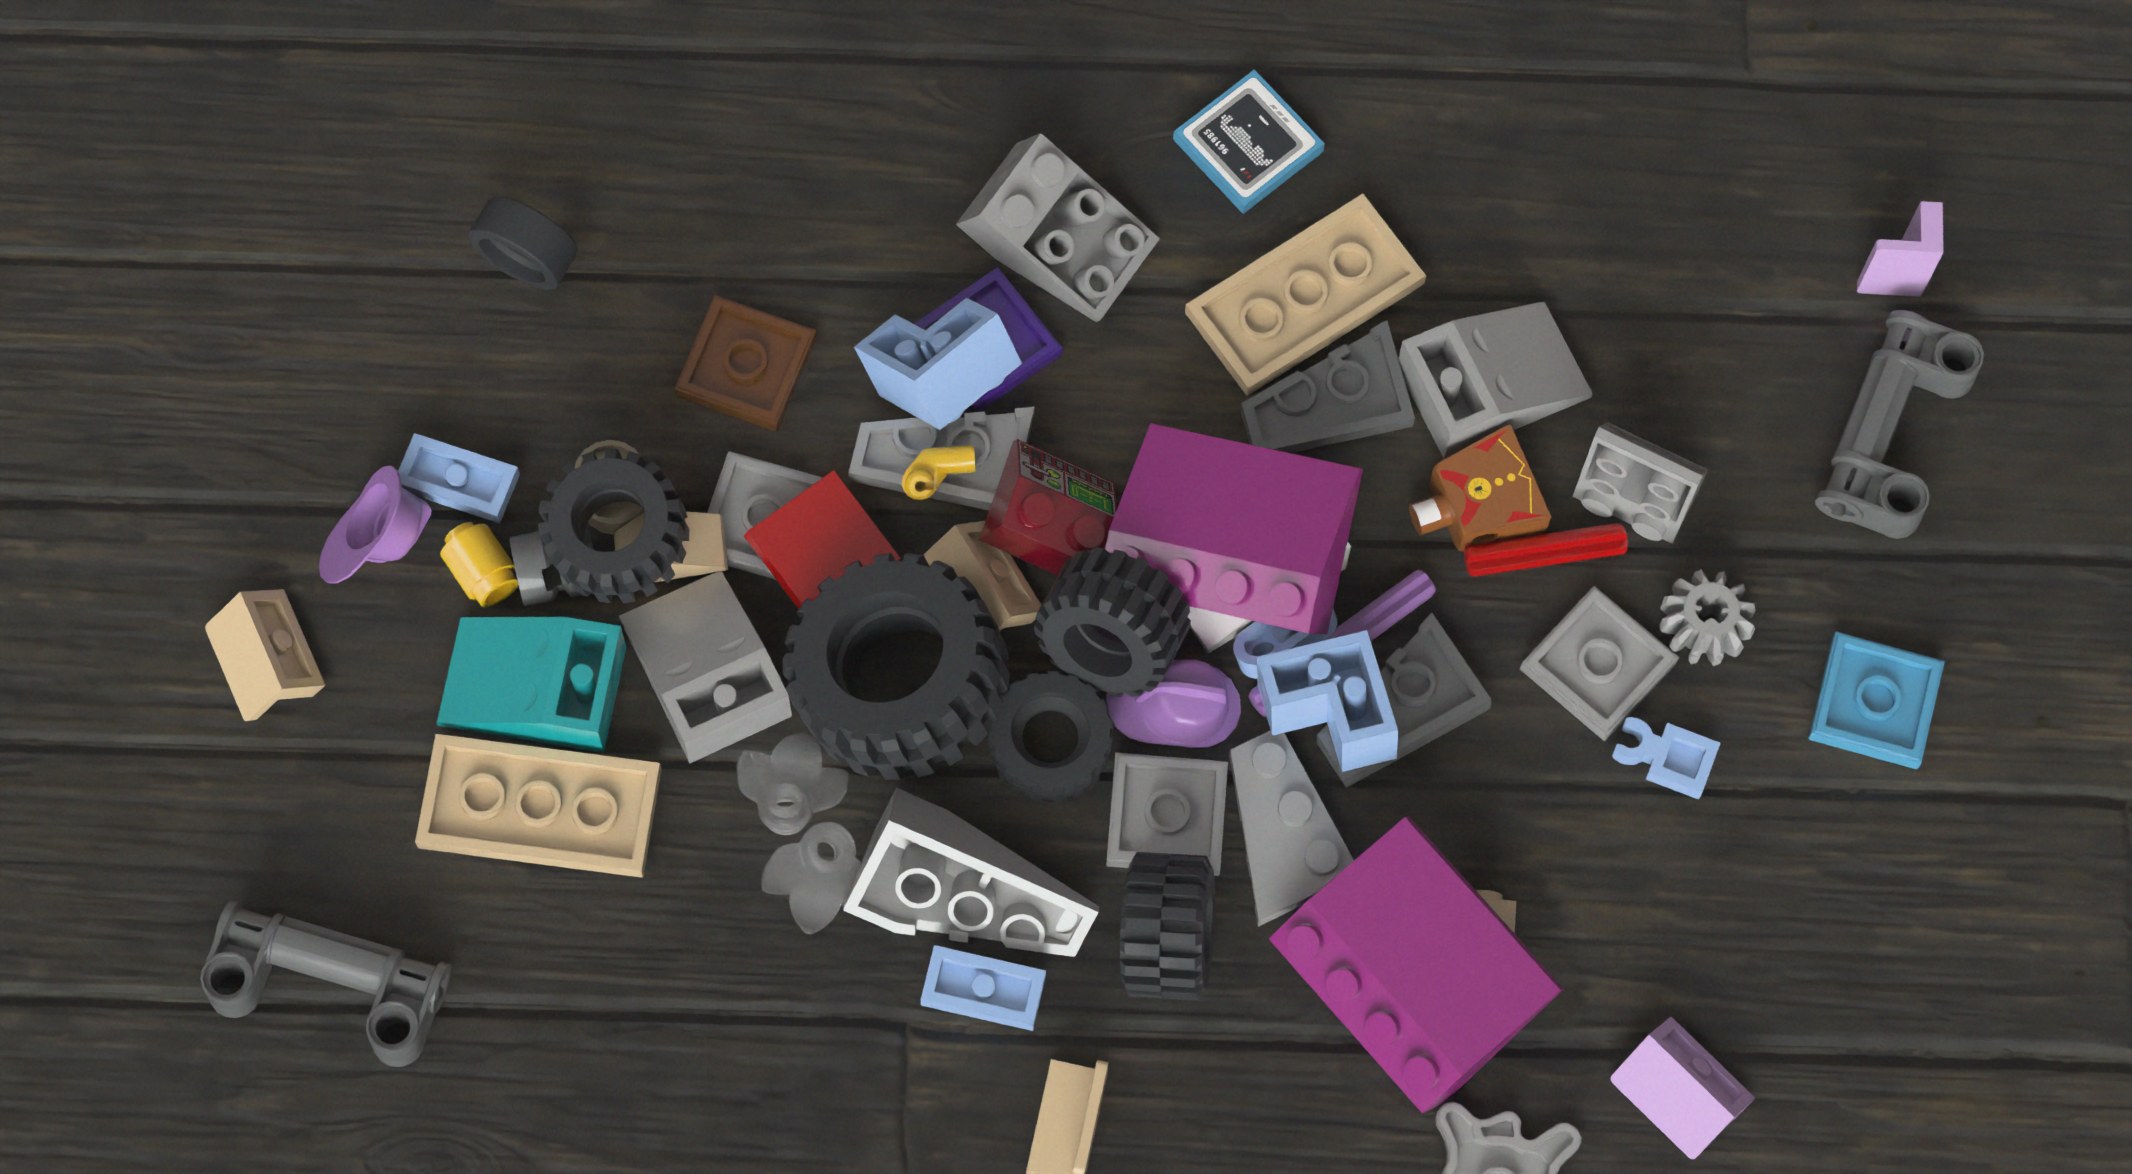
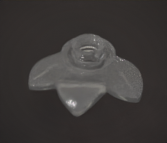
[737,732,849,835]
[761,822,861,934]

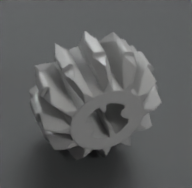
[1660,569,1756,666]

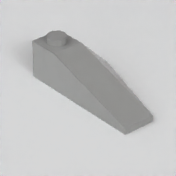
[843,788,1099,957]

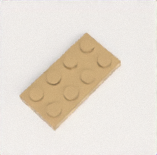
[1185,194,1426,396]
[415,734,662,878]

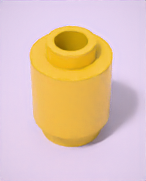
[440,522,518,607]

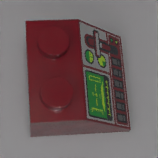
[979,439,1117,575]

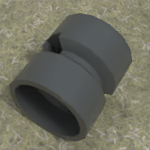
[510,523,594,608]

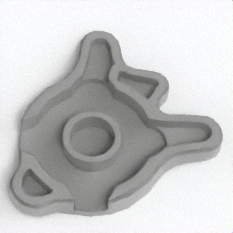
[1435,1102,1582,1174]

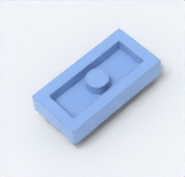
[398,433,520,524]
[921,945,1046,1031]

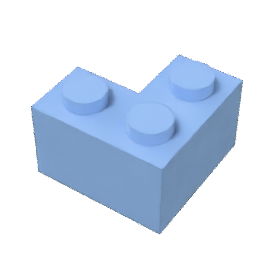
[854,297,1022,430]
[1257,630,1398,772]

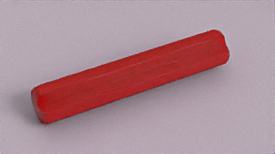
[1464,523,1628,577]

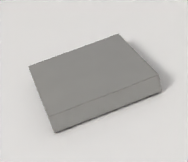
[707,451,822,580]
[1520,586,1679,741]
[1106,752,1228,876]

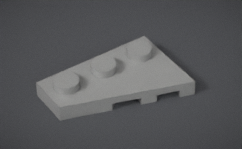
[848,407,1034,510]
[1229,730,1354,927]

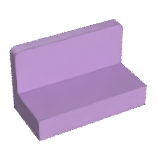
[1857,201,1943,297]
[1611,1017,1755,1159]

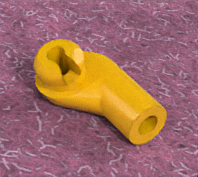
[902,445,975,500]

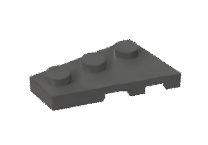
[1241,320,1415,453]
[1317,613,1491,788]

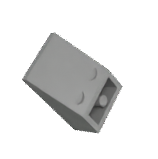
[956,133,1160,322]
[1398,302,1593,459]
[1572,422,1708,544]
[619,571,792,764]

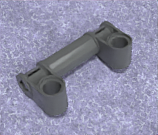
[1815,310,1984,539]
[200,899,451,1067]

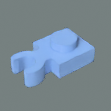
[1612,717,1720,799]

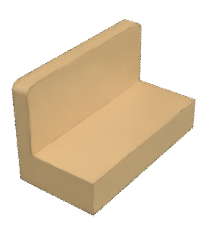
[924,521,1041,632]
[205,589,325,721]
[1026,1059,1109,1174]

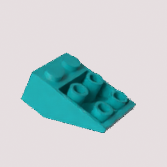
[437,617,626,753]

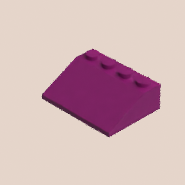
[1105,423,1363,634]
[1269,816,1564,1114]

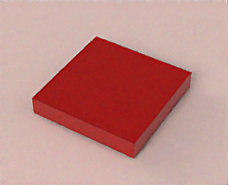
[744,470,901,609]

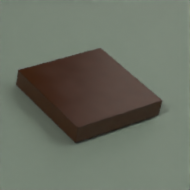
[674,295,817,432]

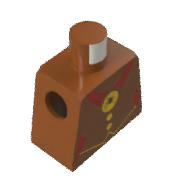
[1409,424,1551,552]

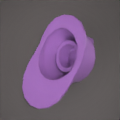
[319,465,431,583]
[1106,659,1241,748]

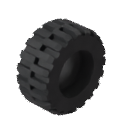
[783,553,1010,780]

